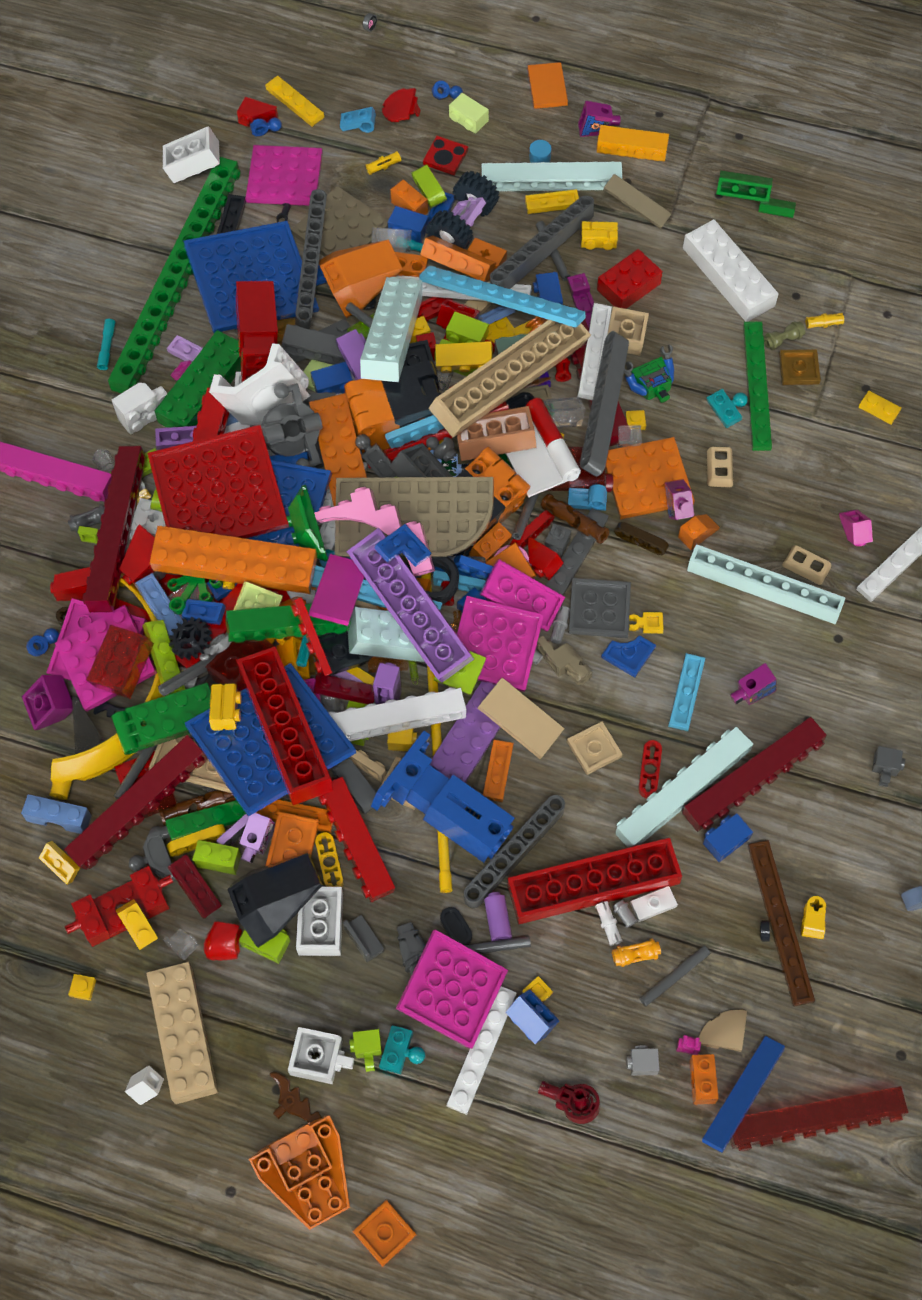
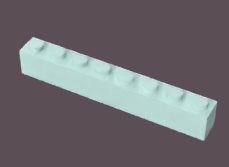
[482,161,622,191]
[687,544,845,624]
[616,727,753,848]

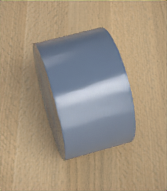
[901,886,922,911]

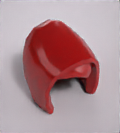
[203,922,242,961]

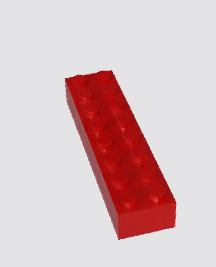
[237,647,333,805]
[507,838,682,925]

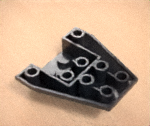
[227,853,323,948]

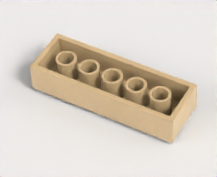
[147,962,218,1104]

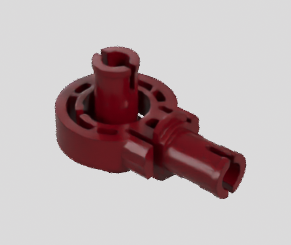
[538,1080,600,1124]

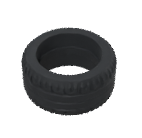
[409,556,459,604]

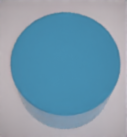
[529,140,551,163]

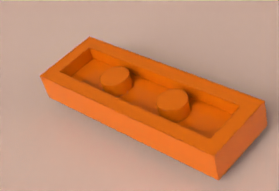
[483,740,514,802]

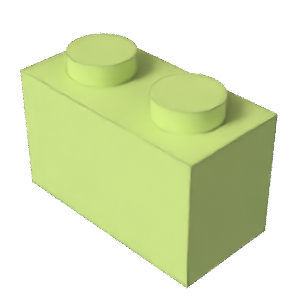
[449,93,489,134]

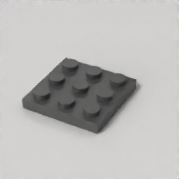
[569,578,631,638]

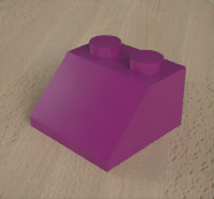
[22,675,75,730]

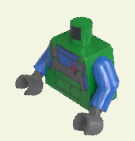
[624,344,674,403]

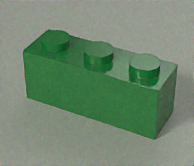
[716,170,773,203]

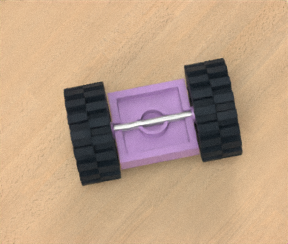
[426,171,500,249]

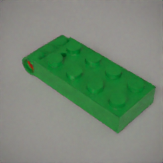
[111,683,211,755]

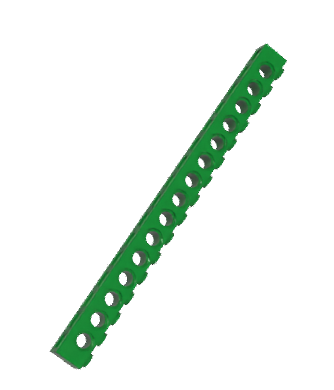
[108,157,241,393]

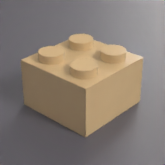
[607,307,649,356]

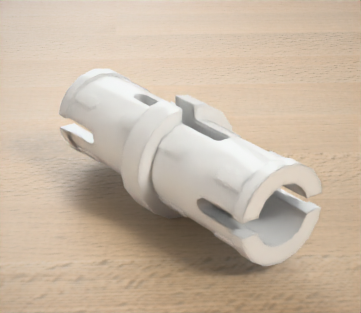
[595,901,623,946]

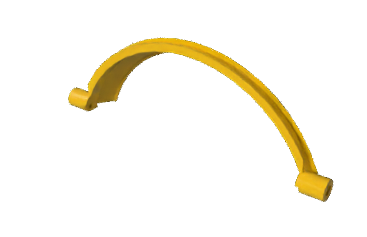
[50,573,178,800]

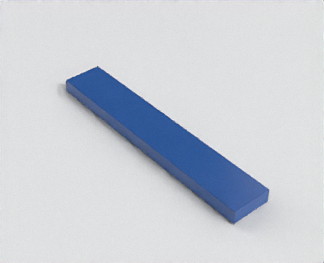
[702,1036,785,1153]

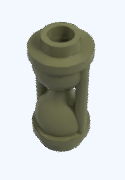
[764,321,806,350]

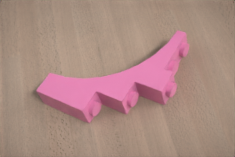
[314,487,435,577]

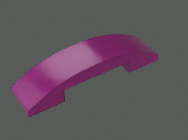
[567,273,594,328]

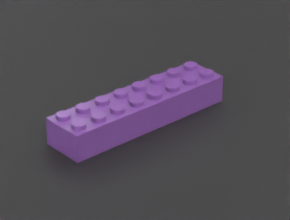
[346,528,474,683]

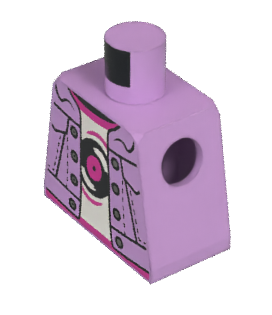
[240,813,275,863]

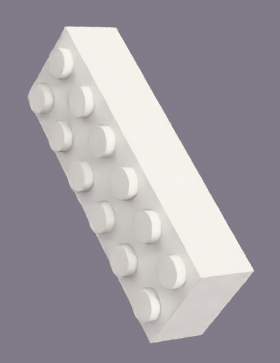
[683,220,779,322]

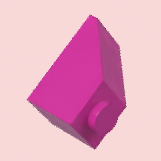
[839,510,873,546]

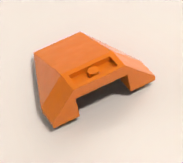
[319,239,403,318]
[249,1115,350,1230]

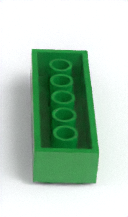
[154,330,241,428]

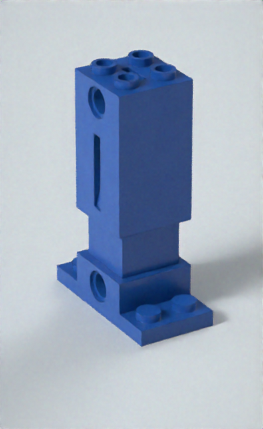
[371,731,515,863]

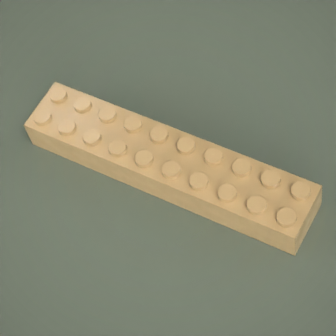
[428,320,591,438]

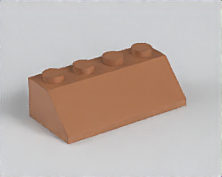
[456,406,537,461]

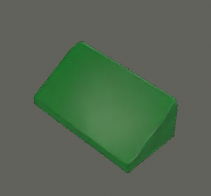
[758,198,796,218]

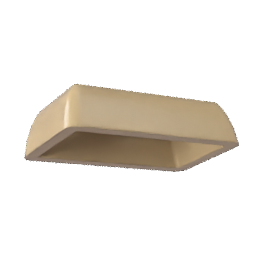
[707,447,733,487]
[782,545,831,585]

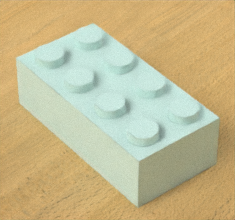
[348,607,424,662]

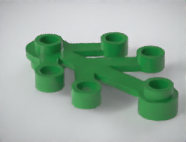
[167,575,223,615]

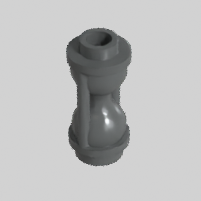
[68,504,105,533]

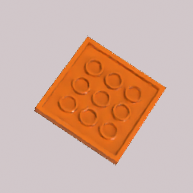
[605,437,695,520]

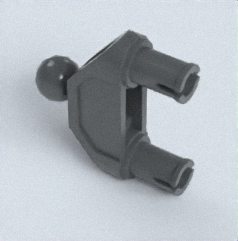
[129,826,195,881]

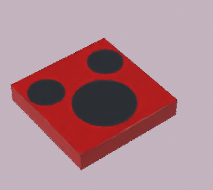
[423,136,468,176]

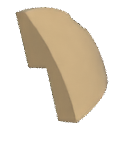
[699,1010,747,1052]

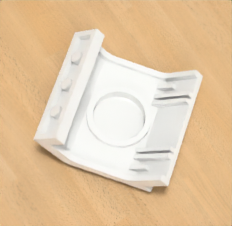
[209,344,310,426]

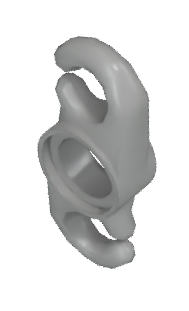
[200,632,231,661]

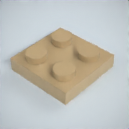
[567,721,623,775]

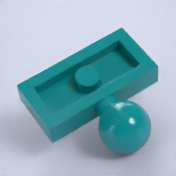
[707,389,748,428]
[379,1025,426,1075]

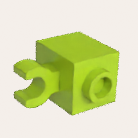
[349,1029,382,1072]

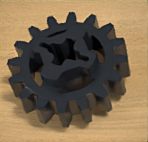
[169,617,212,660]

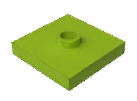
[434,651,486,695]

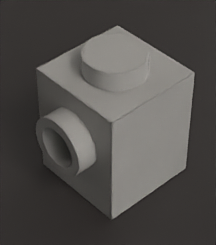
[626,1045,659,1076]

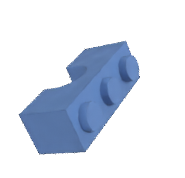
[21,794,92,834]

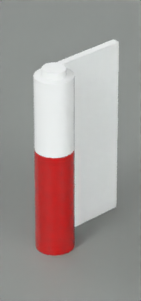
[505,398,581,498]

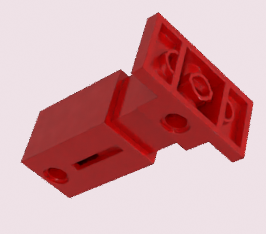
[236,281,278,383]

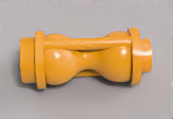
[612,938,661,968]

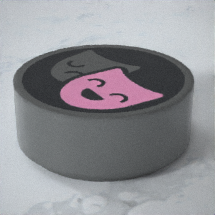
[363,13,377,32]

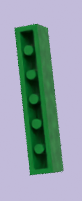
[226,604,351,643]

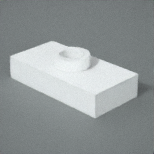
[630,886,678,922]

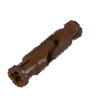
[541,493,609,544]
[159,789,236,826]

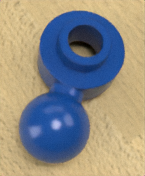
[432,81,463,100]
[250,117,282,136]
[26,628,59,657]

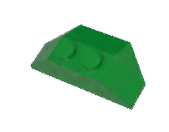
[286,484,328,562]

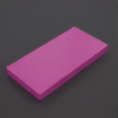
[309,554,364,626]
[480,559,565,632]

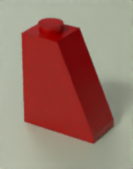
[119,524,155,588]
[50,567,91,601]

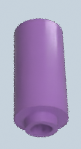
[484,892,512,941]

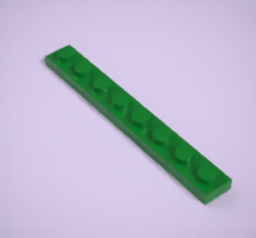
[743,322,772,451]

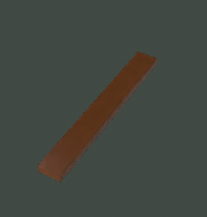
[748,840,815,1007]

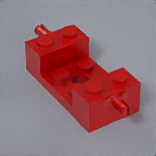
[65,866,174,947]

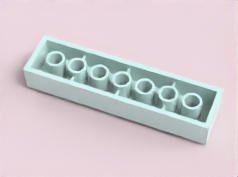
[360,277,422,382]

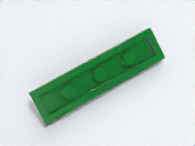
[165,800,246,841]

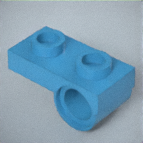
[340,107,376,133]
[568,484,607,511]

